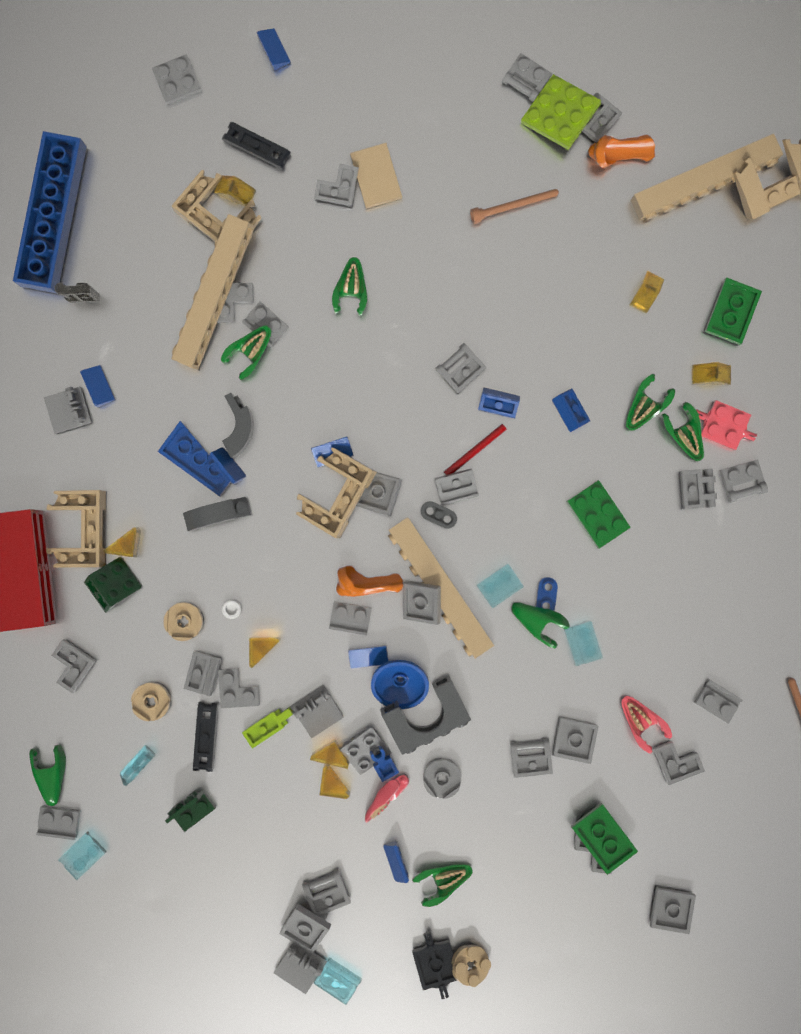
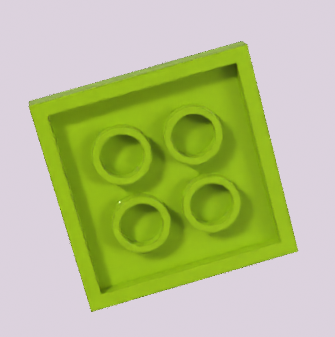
[521,74,601,150]

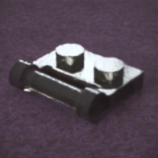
[54,283,100,303]

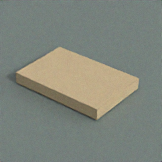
[350,143,402,209]

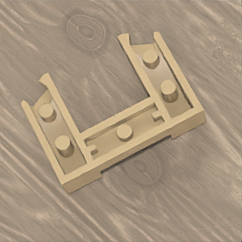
[733,139,801,219]
[172,170,261,242]
[296,448,377,538]
[46,490,106,567]

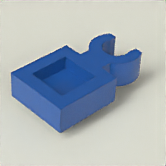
[369,746,399,782]

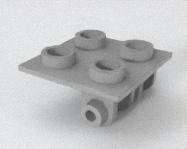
[44,387,91,434]
[291,685,344,739]
[340,726,392,775]
[274,942,327,994]

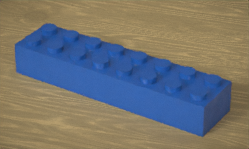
[13,131,87,294]

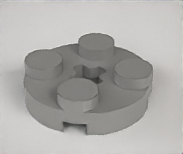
[423,758,461,799]

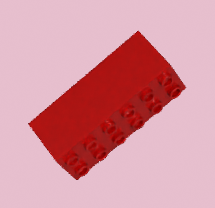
[0,509,56,632]

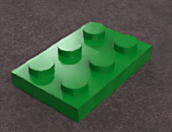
[704,277,762,345]
[566,480,631,549]
[571,803,638,875]

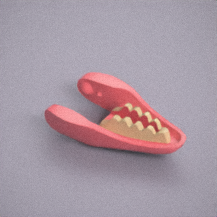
[621,696,672,754]
[365,775,409,823]

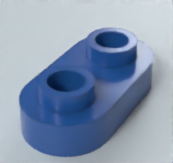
[535,577,558,611]

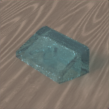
[120,745,156,786]

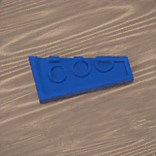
[157,421,231,497]

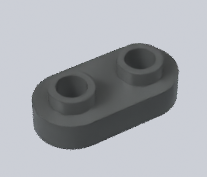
[421,501,457,529]

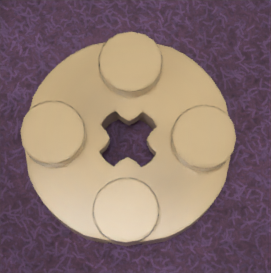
[163,602,203,641]
[131,682,171,721]
[452,944,491,987]

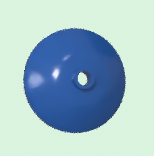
[371,660,429,709]

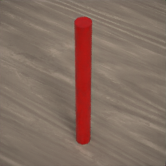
[444,424,507,475]

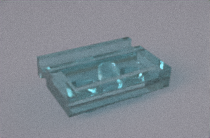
[476,564,524,608]
[564,621,603,666]
[58,831,107,880]
[314,957,362,1005]

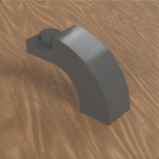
[222,393,254,459]
[183,497,251,531]

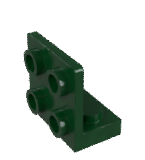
[84,557,141,613]
[165,789,216,832]

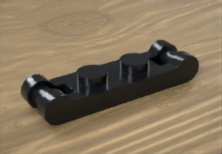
[222,122,291,170]
[193,702,218,772]

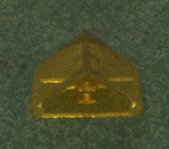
[214,175,256,206]
[630,271,664,313]
[692,362,731,385]
[103,527,141,557]
[249,637,281,668]
[310,739,349,769]
[319,762,350,799]

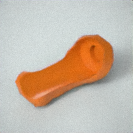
[588,135,655,168]
[336,566,403,597]

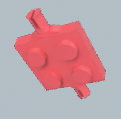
[696,400,757,450]

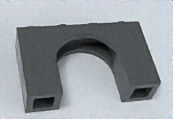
[380,675,471,755]

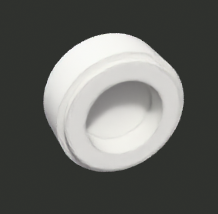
[222,599,242,619]

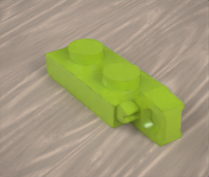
[242,707,293,749]

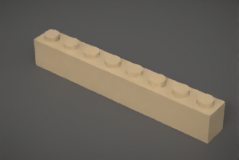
[631,134,783,220]
[171,214,255,369]
[388,517,494,659]

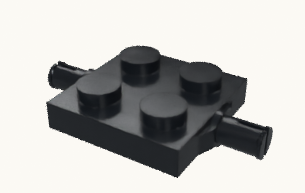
[412,931,457,999]

